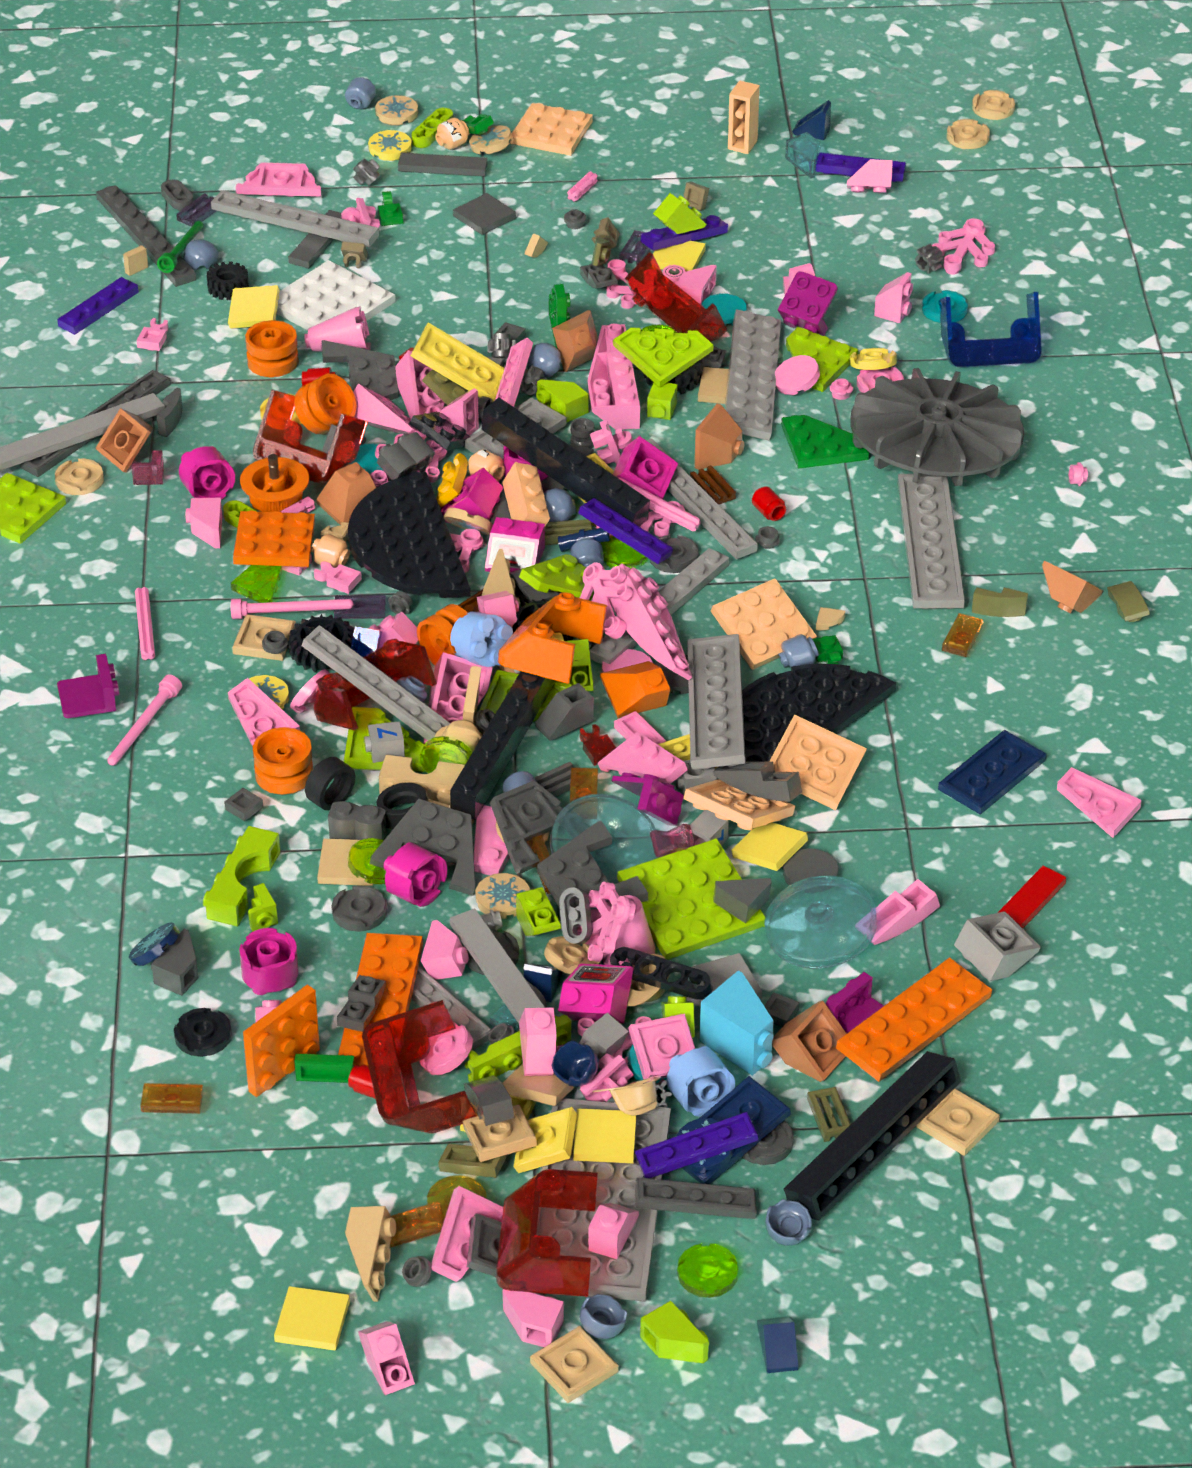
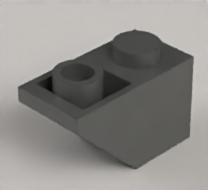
[535,683,594,741]
[151,929,198,996]

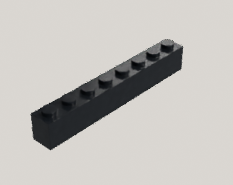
[482,397,650,527]
[450,671,556,820]
[784,1051,961,1221]

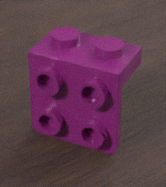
[778,271,838,336]
[57,653,119,718]
[612,772,684,826]
[825,972,884,1034]

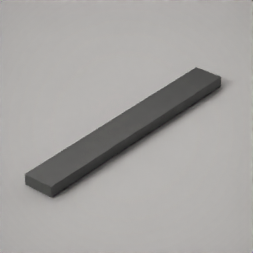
[20,370,171,477]

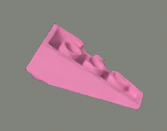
[395,350,445,419]
[352,384,427,440]
[423,652,493,748]

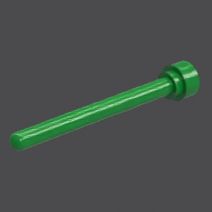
[157,221,204,273]

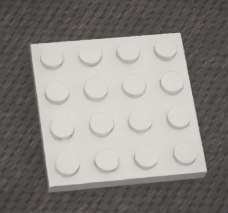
[276,260,395,330]

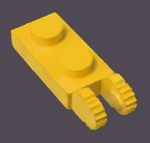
[436,453,468,507]

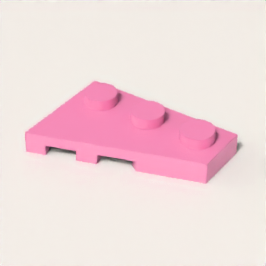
[228,678,300,746]
[598,731,688,784]
[1057,767,1142,838]
[473,805,510,876]
[431,1186,511,1282]

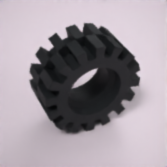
[207,261,249,300]

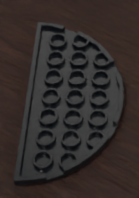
[348,471,471,598]
[742,663,896,762]

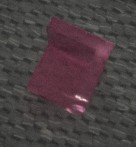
[132,450,164,485]
[650,824,695,858]

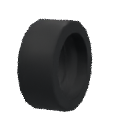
[305,757,356,810]
[376,783,428,830]

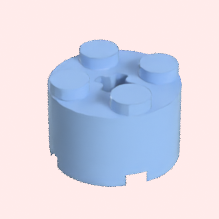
[450,611,513,667]
[667,1046,735,1117]

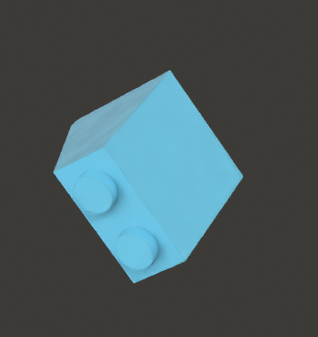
[700,970,774,1076]

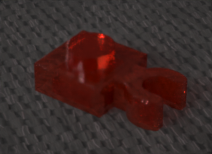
[580,724,616,766]

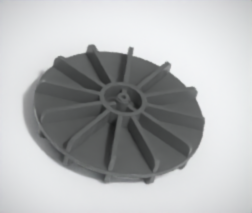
[850,368,1024,486]

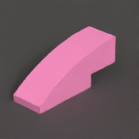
[855,879,940,945]

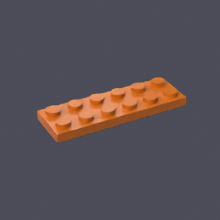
[338,933,423,1076]
[836,957,992,1082]

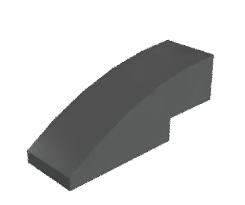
[713,762,802,802]
[464,1076,514,1126]

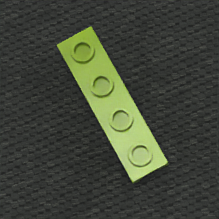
[465,1012,571,1082]

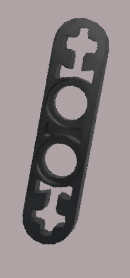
[610,947,713,1000]

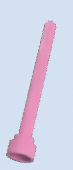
[231,599,354,619]
[107,675,182,766]

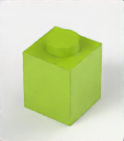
[647,383,677,420]

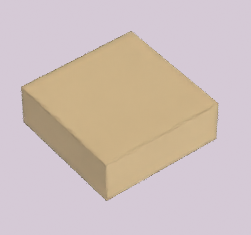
[123,245,148,276]

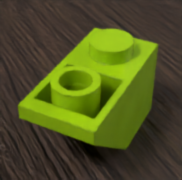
[653,193,707,234]
[536,379,589,423]
[565,639,594,691]
[516,887,561,936]
[661,996,695,1038]
[640,1301,709,1364]

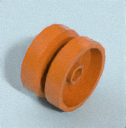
[245,320,299,377]
[294,373,357,435]
[417,604,468,666]
[252,727,313,795]

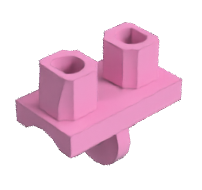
[341,197,380,228]
[590,420,633,465]
[580,1053,633,1102]

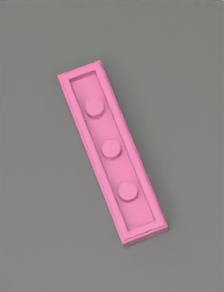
[495,338,533,407]

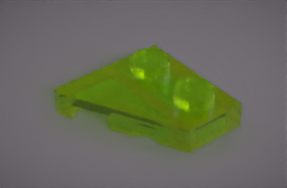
[231,565,282,603]

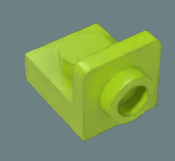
[248,883,278,932]

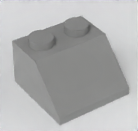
[954,912,1041,981]

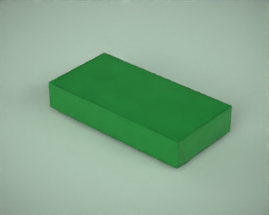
[295,1054,355,1083]

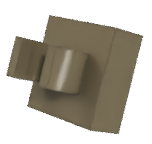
[683,181,710,211]
[592,217,620,249]
[341,241,368,268]

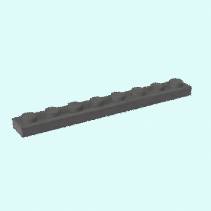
[96,185,196,287]

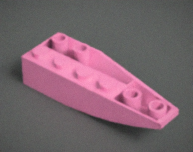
[587,324,640,430]
[602,564,692,680]

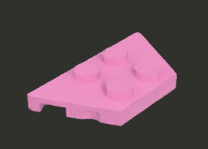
[236,163,321,197]

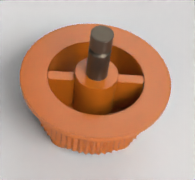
[240,454,309,512]

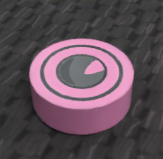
[663,265,685,285]

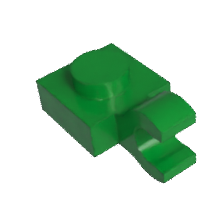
[463,114,494,135]
[378,191,403,226]
[812,635,843,664]

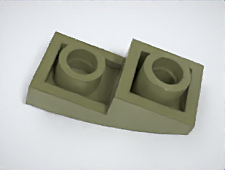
[592,234,611,266]
[1107,581,1150,622]
[972,587,1028,617]

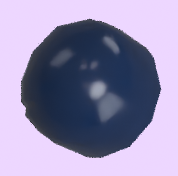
[551,1041,600,1087]

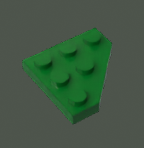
[548,284,571,349]
[781,415,869,469]

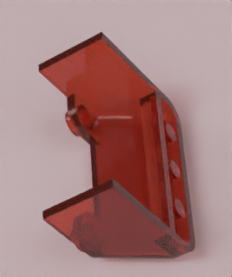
[624,252,727,342]
[253,389,368,484]
[313,639,437,730]
[362,1000,477,1134]
[496,1169,598,1297]

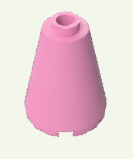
[304,306,371,352]
[602,895,655,965]

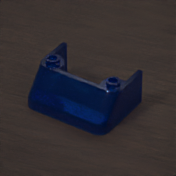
[939,292,1042,367]

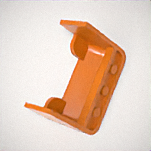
[498,592,607,684]

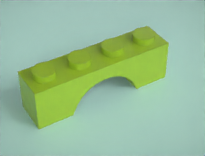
[203,826,280,927]

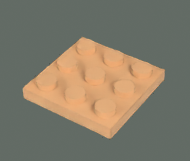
[510,103,593,156]
[711,578,817,670]
[769,715,867,810]
[683,779,795,830]

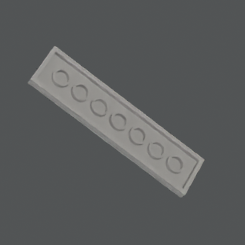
[725,309,781,440]
[897,474,964,609]
[687,634,746,770]

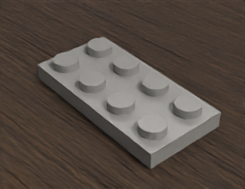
[465,397,566,462]

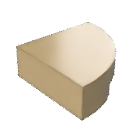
[525,234,548,258]
[321,522,348,542]
[816,607,845,631]

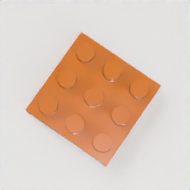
[233,510,315,567]
[243,984,320,1097]

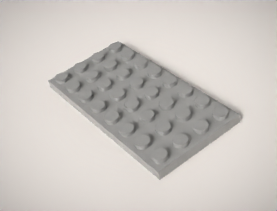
[523,1098,671,1302]

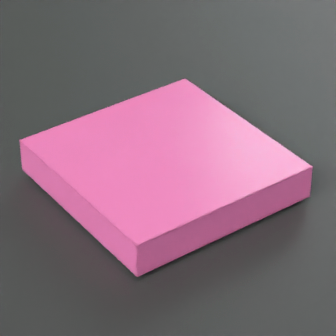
[628,1014,695,1079]

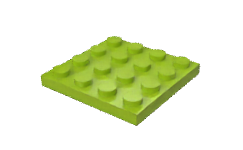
[617,838,767,960]

